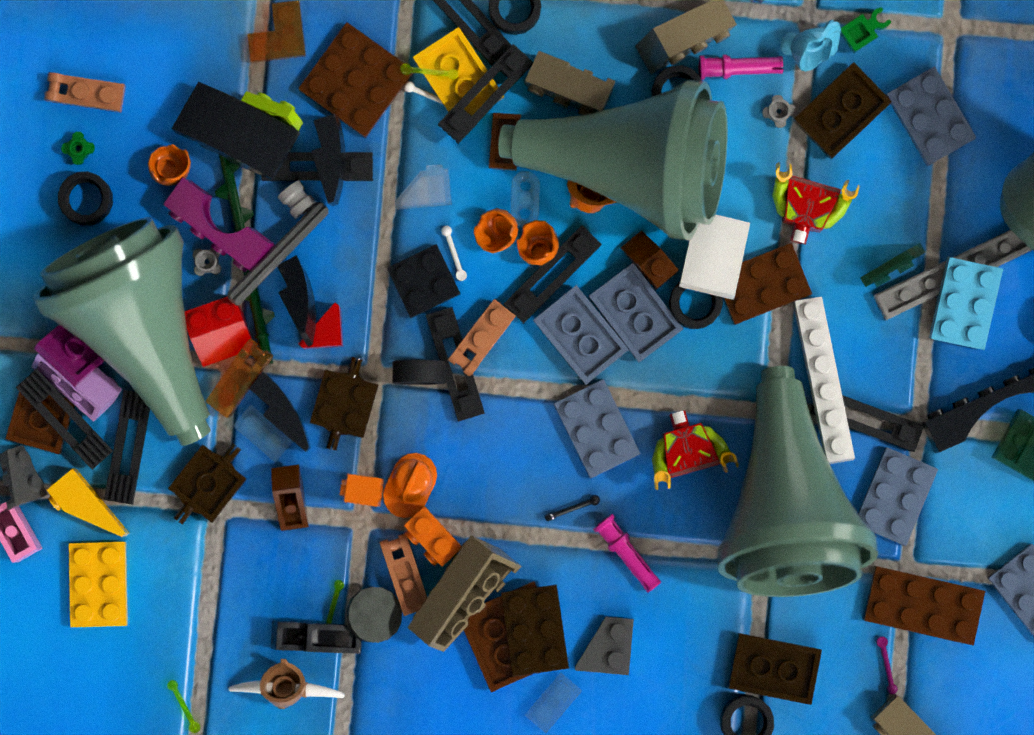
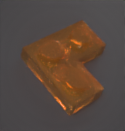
[247,0,306,63]

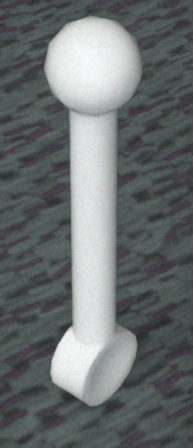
[404,81,442,104]
[441,225,467,281]

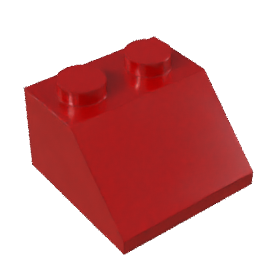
[184,296,256,367]

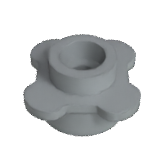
[762,95,796,128]
[193,248,222,276]

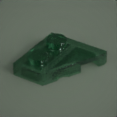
[860,243,926,287]
[991,409,1034,482]

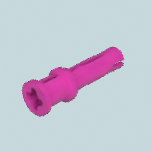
[698,54,784,80]
[593,514,661,593]

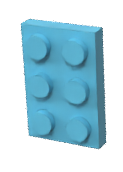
[929,257,1003,350]

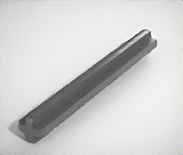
[228,202,329,306]

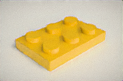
[413,27,504,116]
[69,542,128,627]

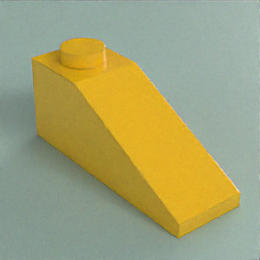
[47,468,129,537]

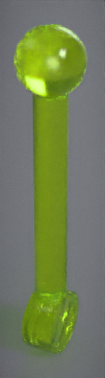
[400,63,458,80]
[326,580,344,624]
[167,680,201,733]

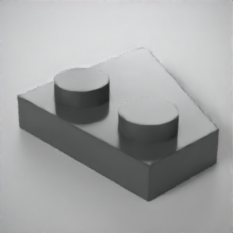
[0,445,48,510]
[575,616,634,675]

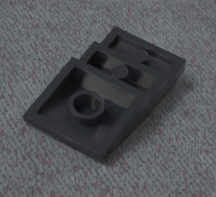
[171,81,300,180]

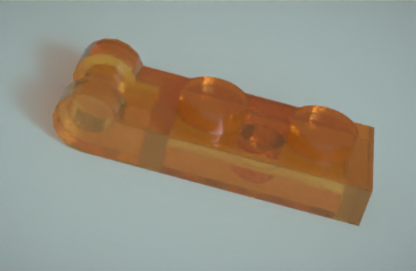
[205,339,273,418]

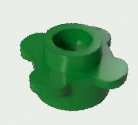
[61,132,95,165]

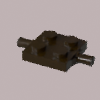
[310,357,379,451]
[168,443,247,525]

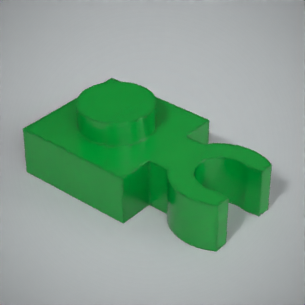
[840,7,891,53]

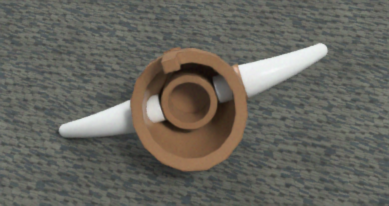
[228,659,345,709]

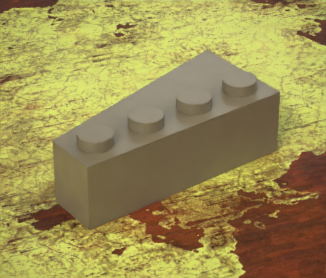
[407,535,522,652]

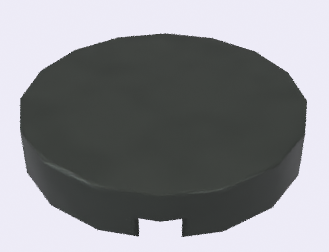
[346,587,402,643]

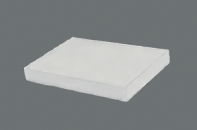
[679,214,750,300]

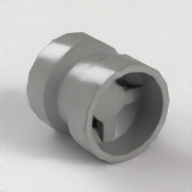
[278,180,317,219]

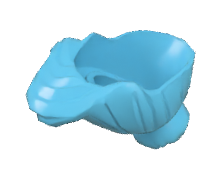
[780,20,841,72]

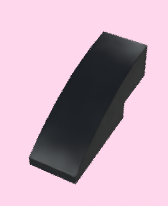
[312,114,346,206]
[277,255,316,347]
[249,372,311,452]
[271,620,361,654]

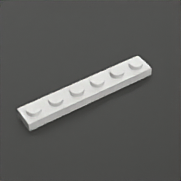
[793,297,855,464]

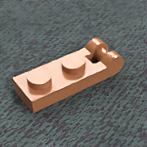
[44,72,126,113]
[447,299,516,377]
[380,533,428,616]

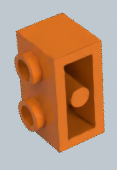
[404,506,462,567]

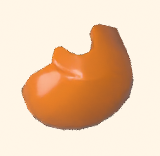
[147,144,191,186]
[474,208,518,253]
[517,220,559,265]

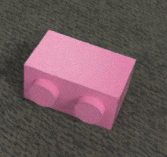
[0,502,43,563]

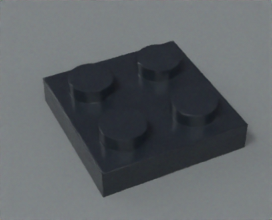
[387,244,461,318]

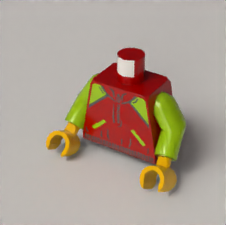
[772,162,860,245]
[652,410,739,490]

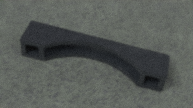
[922,367,1034,453]

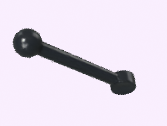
[544,495,600,521]

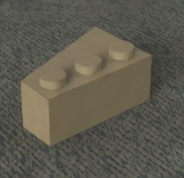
[635,0,737,74]
[525,51,615,115]

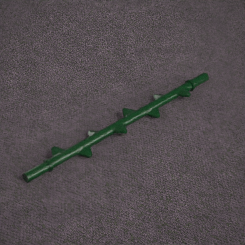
[215,155,275,366]

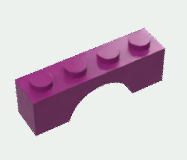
[163,177,275,272]

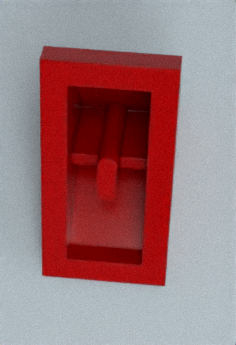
[298,303,343,350]

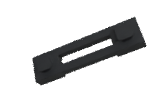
[433,0,512,66]
[438,44,533,144]
[261,152,373,181]
[504,225,602,324]
[426,307,485,422]
[16,369,113,470]
[104,390,150,505]
[810,395,924,452]

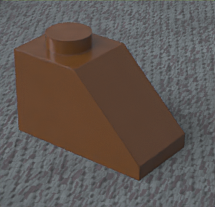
[620,230,679,290]
[271,464,309,531]

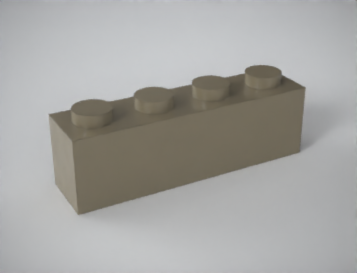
[871,694,936,735]

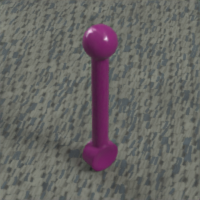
[876,637,898,695]

